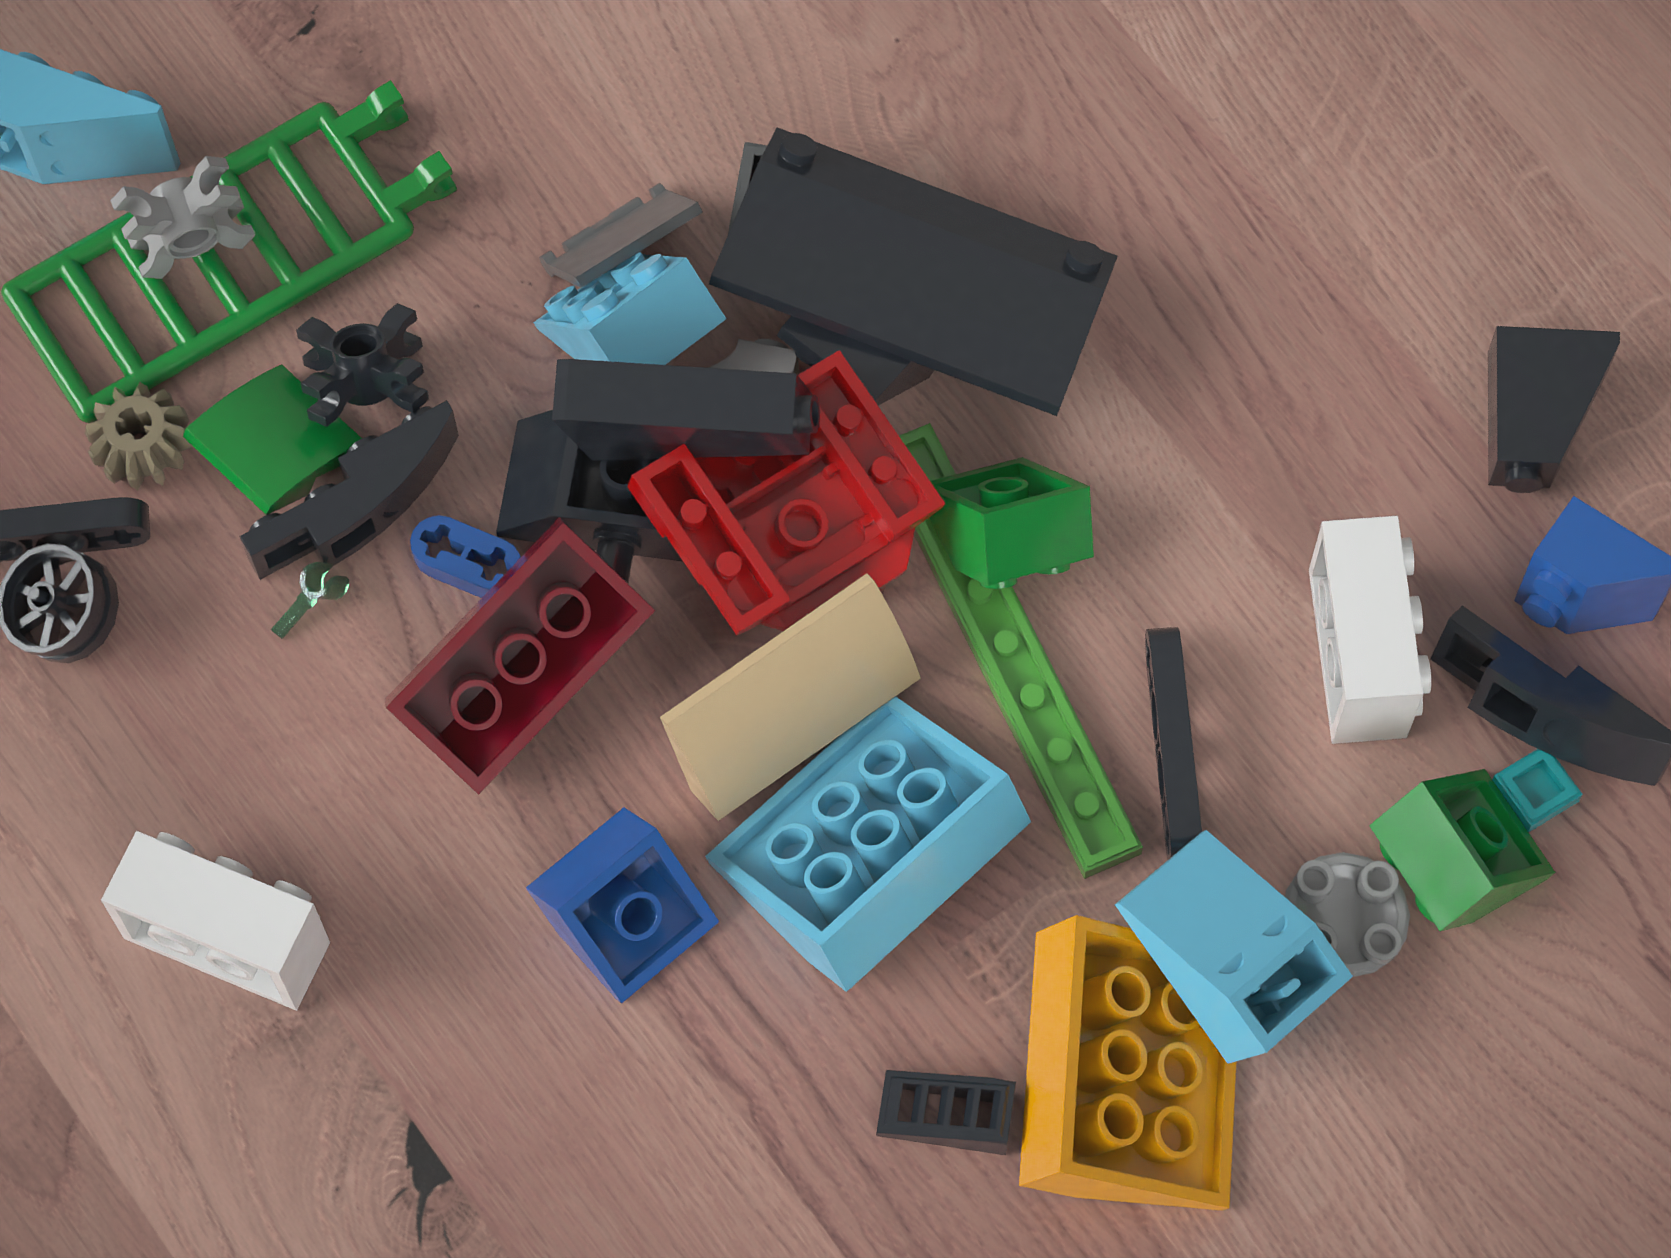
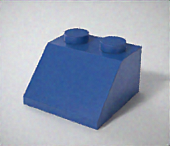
[1514,496,1671,634]
[526,807,719,1004]

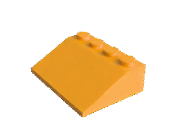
[1019,915,1237,1211]

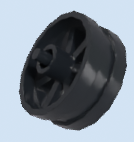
[0,544,119,663]

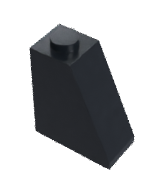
[1488,326,1620,493]

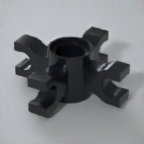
[296,303,429,427]

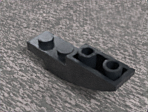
[239,400,459,580]
[1430,605,1671,786]

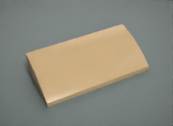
[660,574,921,821]

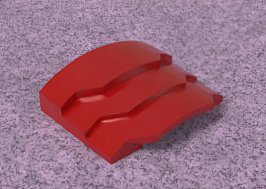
[627,350,946,635]

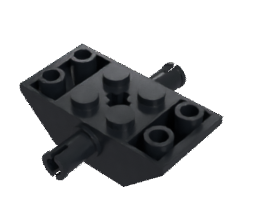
[496,410,683,583]

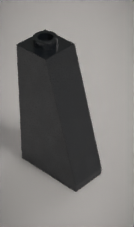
[552,359,820,461]

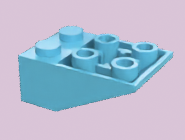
[0,49,181,184]
[533,252,727,365]
[1115,830,1353,1064]

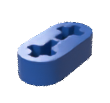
[410,515,521,598]

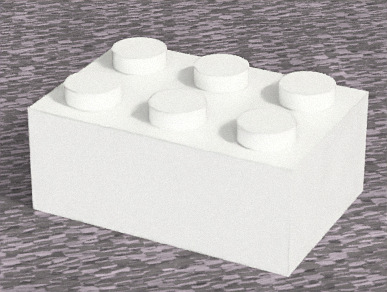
[1309,516,1431,744]
[101,831,330,1011]

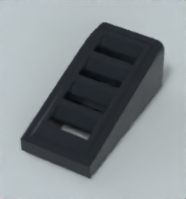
[876,1070,1016,1155]

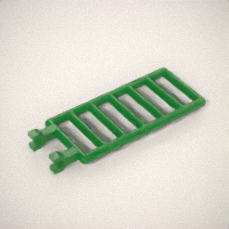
[1,80,457,423]

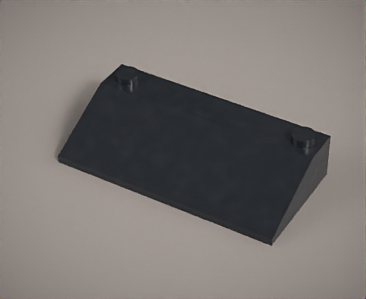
[709,127,1118,416]

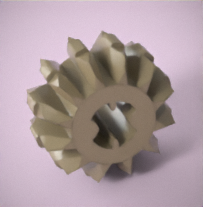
[85,382,192,491]

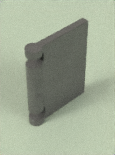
[539,183,703,288]

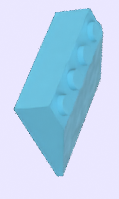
[705,696,1031,992]

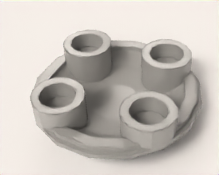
[1285,852,1410,977]

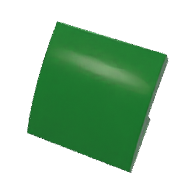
[183,364,362,515]

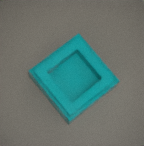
[1492,749,1583,832]

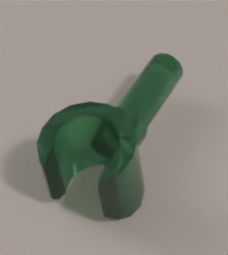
[271,562,349,639]

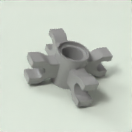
[110,156,255,279]

